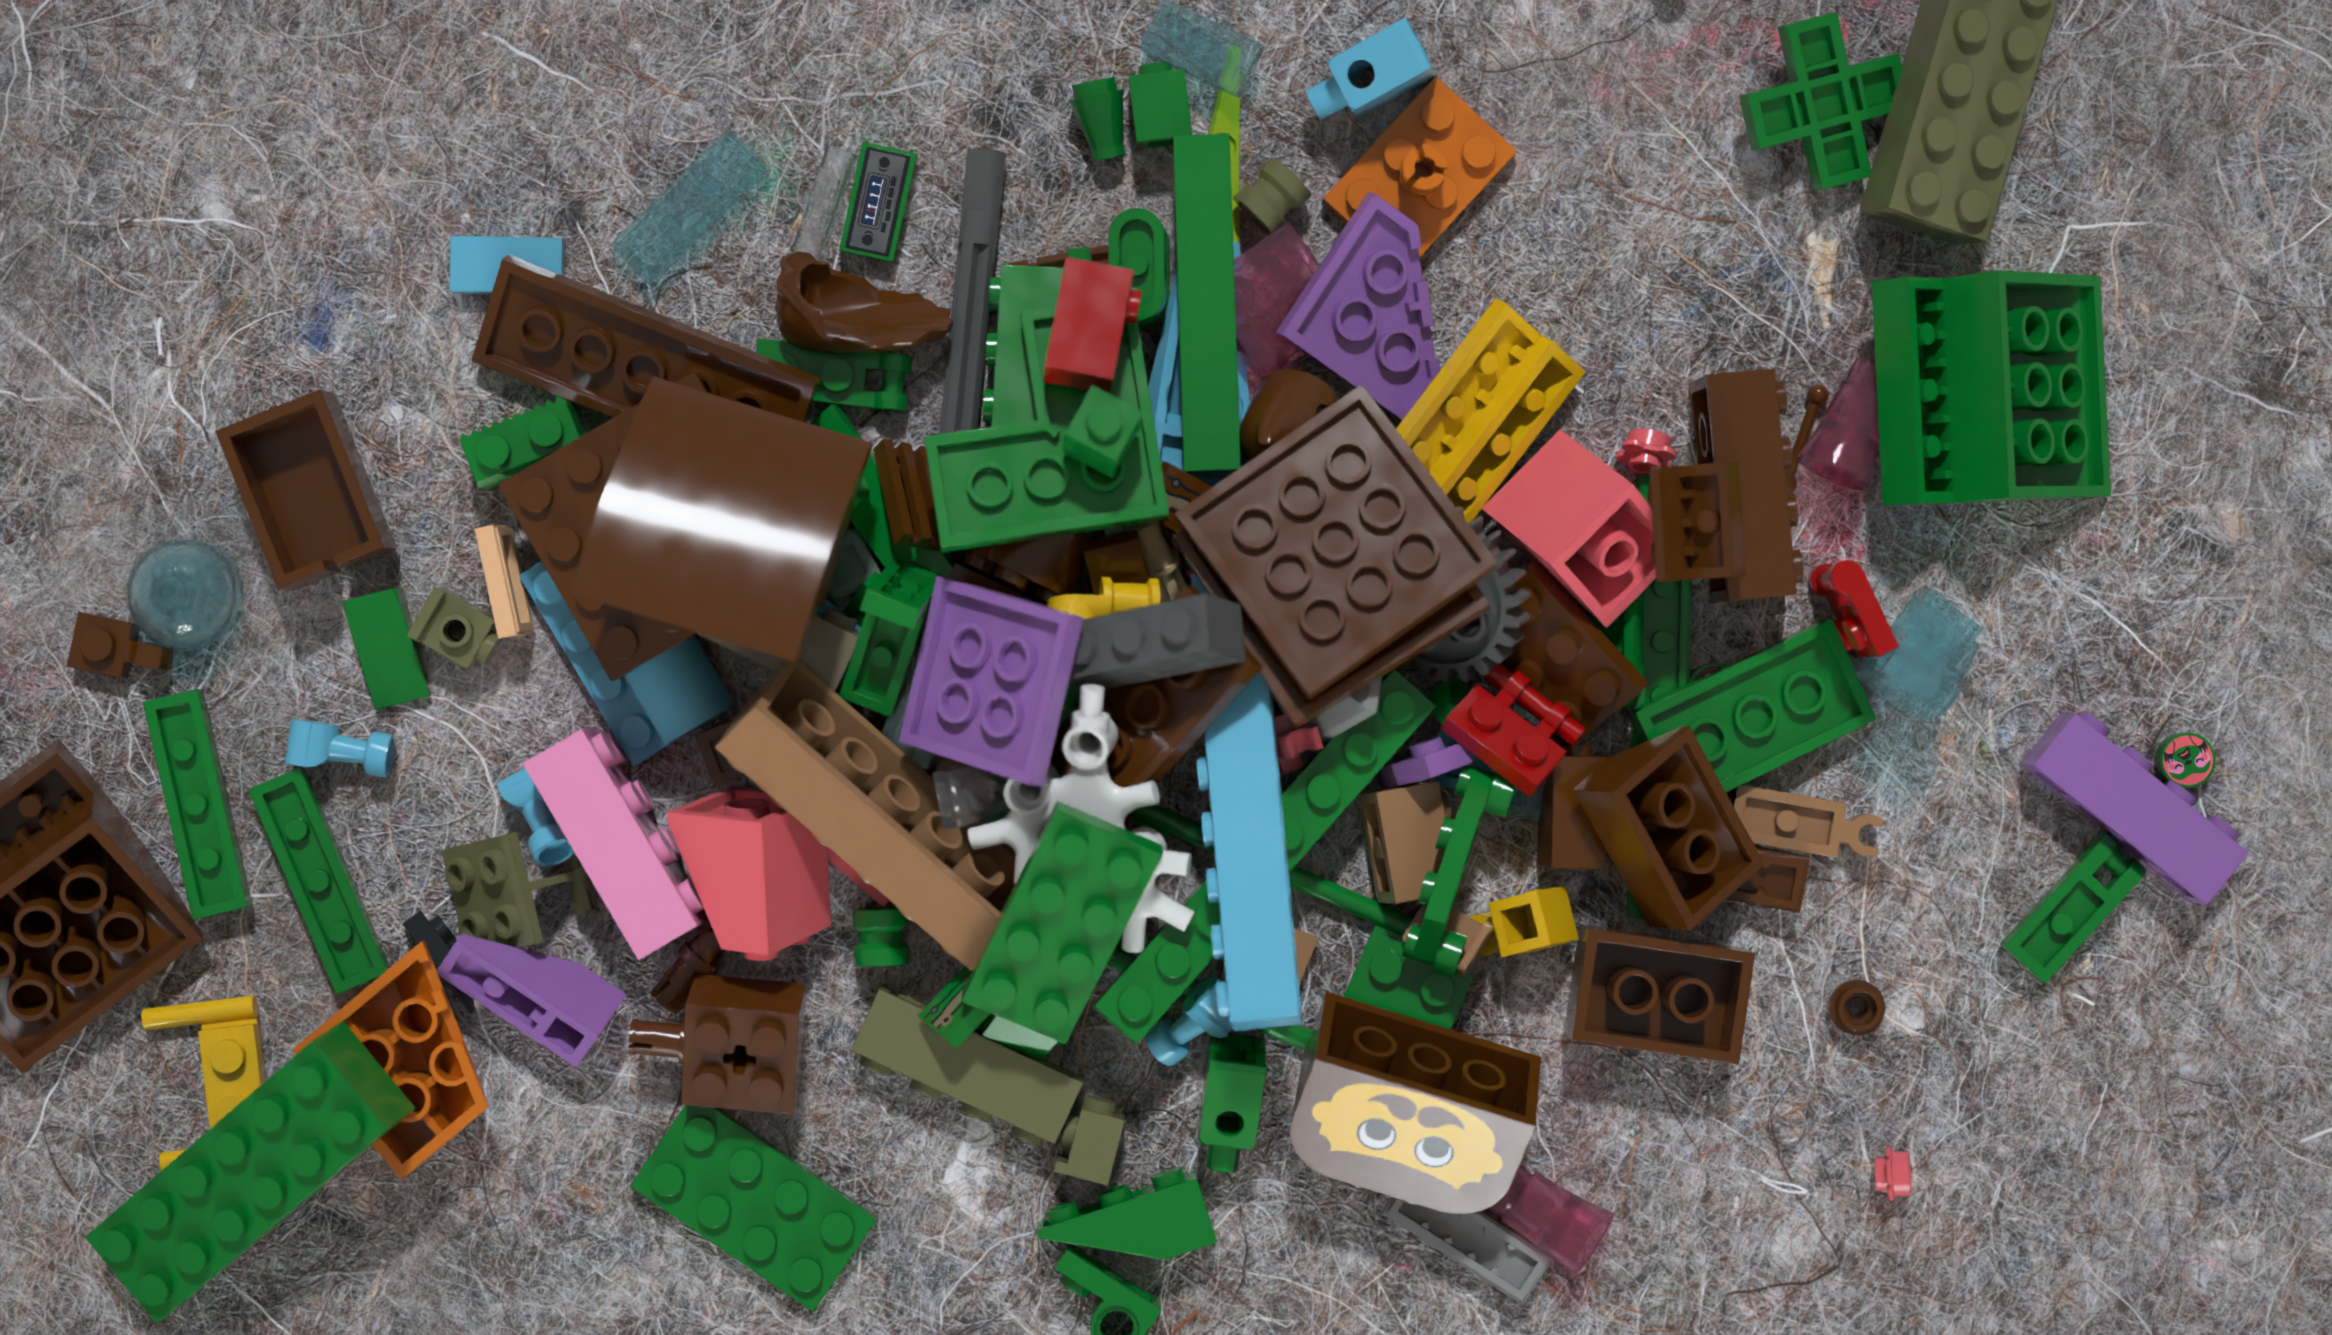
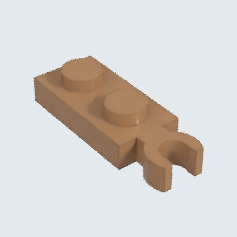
[1731,785,1884,858]

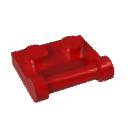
[1808,560,1899,658]

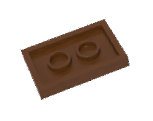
[1476,559,1648,744]

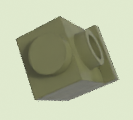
[406,587,502,669]
[1054,1095,1125,1186]

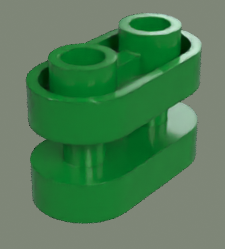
[1108,208,1170,328]

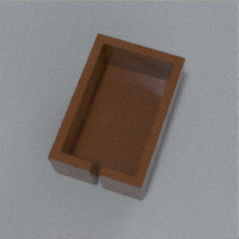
[215,389,397,590]

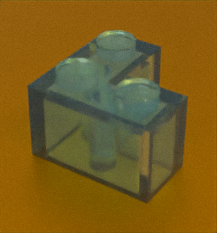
[1856,589,1984,719]

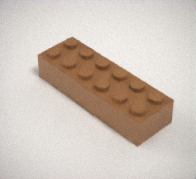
[715,660,1015,971]

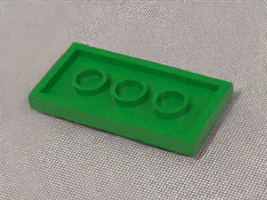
[1630,618,1877,792]
[961,801,1163,1044]
[630,1105,878,1312]

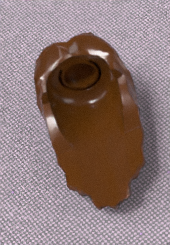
[775,251,954,354]

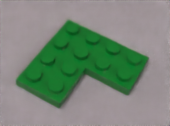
[924,306,1169,553]

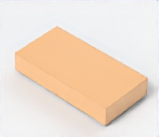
[474,525,534,639]

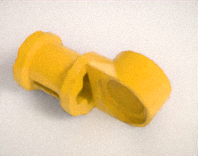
[1047,577,1160,619]

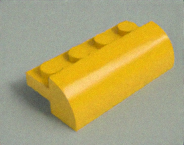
[1396,298,1586,524]

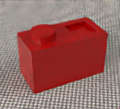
[1043,257,1142,395]

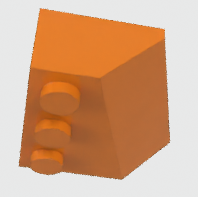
[292,940,490,1180]

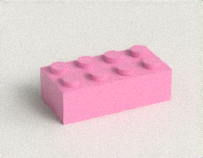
[522,727,708,960]

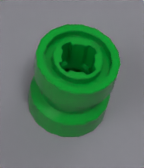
[852,906,910,967]

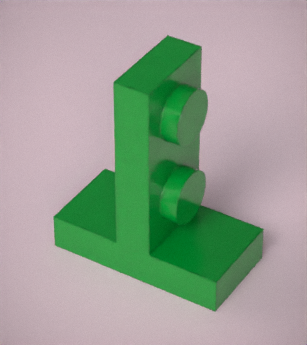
[839,558,943,717]

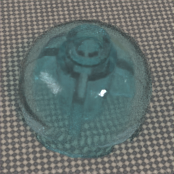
[126,539,244,649]

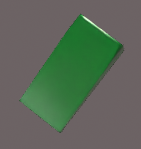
[342,588,431,710]

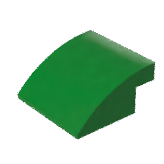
[1871,270,2111,506]

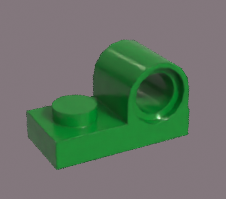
[1055,1243,1162,1335]

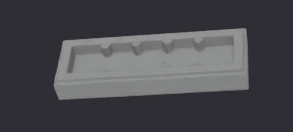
[1382,1197,1553,1305]

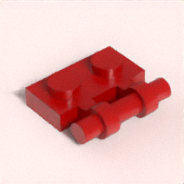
[1440,663,1587,797]

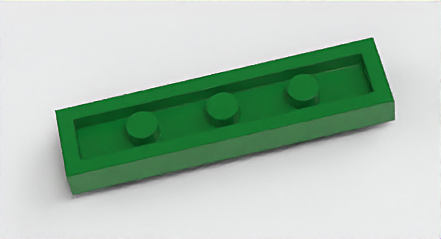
[143,689,253,920]
[248,767,390,995]

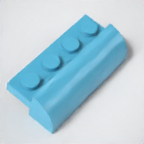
[519,561,736,767]

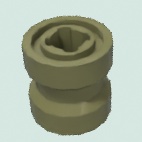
[1233,157,1311,236]

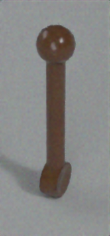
[1785,384,1829,493]

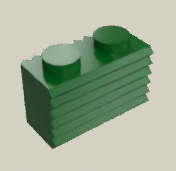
[459,396,586,491]

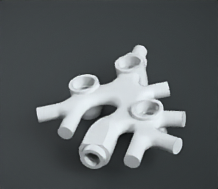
[968,684,1195,953]

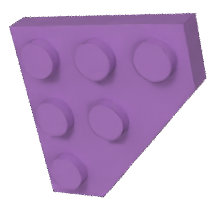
[1276,192,1441,422]

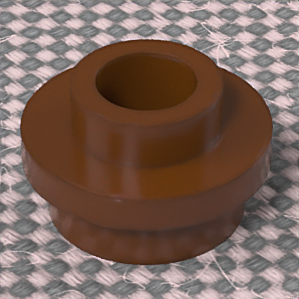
[1828,979,1885,1036]

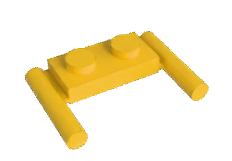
[141,995,266,1171]

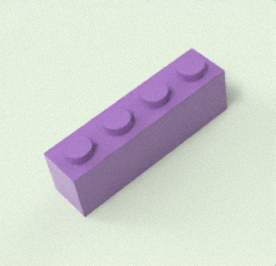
[2020,711,2249,905]

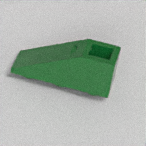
[1036,1167,1217,1260]

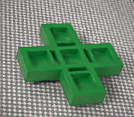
[1739,12,1903,190]

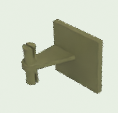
[441,832,599,948]

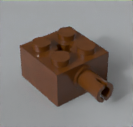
[628,974,807,1115]

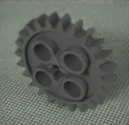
[1402,506,1531,684]

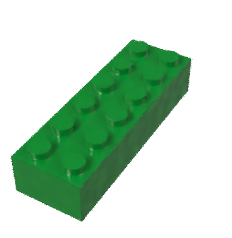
[85,1021,416,1324]

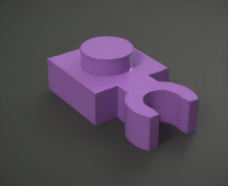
[1378,737,1473,789]

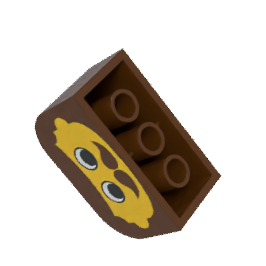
[1290,991,1541,1214]

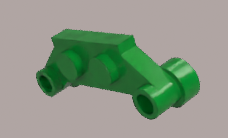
[1402,765,1516,979]

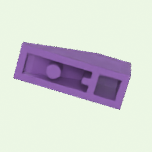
[437,934,626,1067]

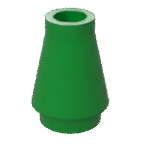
[1069,76,1126,161]

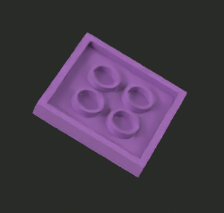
[898,576,1084,786]

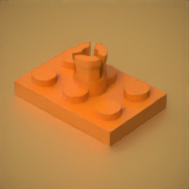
[1322,76,1517,258]

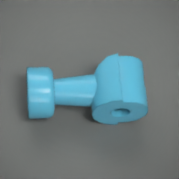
[284,719,395,778]
[497,767,574,867]
[1145,975,1233,1066]

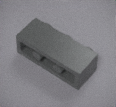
[1068,593,1245,690]

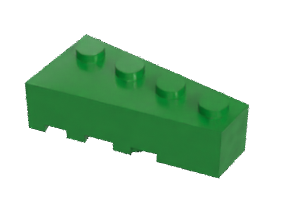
[983,264,1064,427]

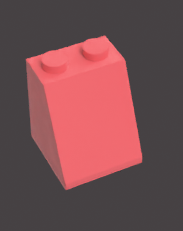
[1481,429,1656,628]
[667,786,831,961]

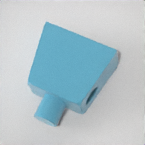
[1305,17,1438,120]

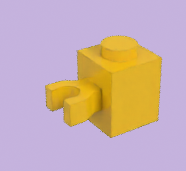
[1469,886,1579,957]

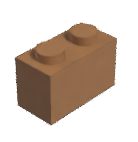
[1358,781,1451,904]

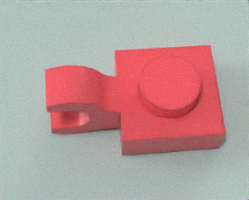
[1274,713,1324,773]

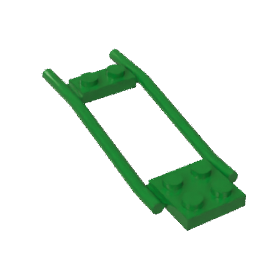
[1107,804,1475,1050]

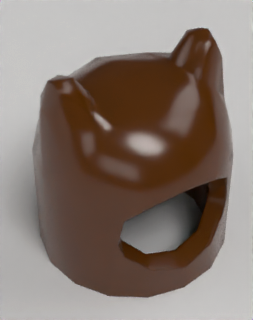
[1240,369,1339,462]

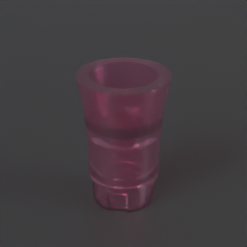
[1796,358,1880,491]
[1488,1164,1615,1278]

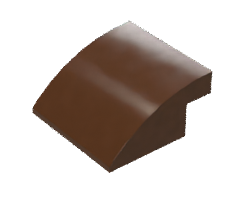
[570,376,873,662]
[0,738,203,1073]

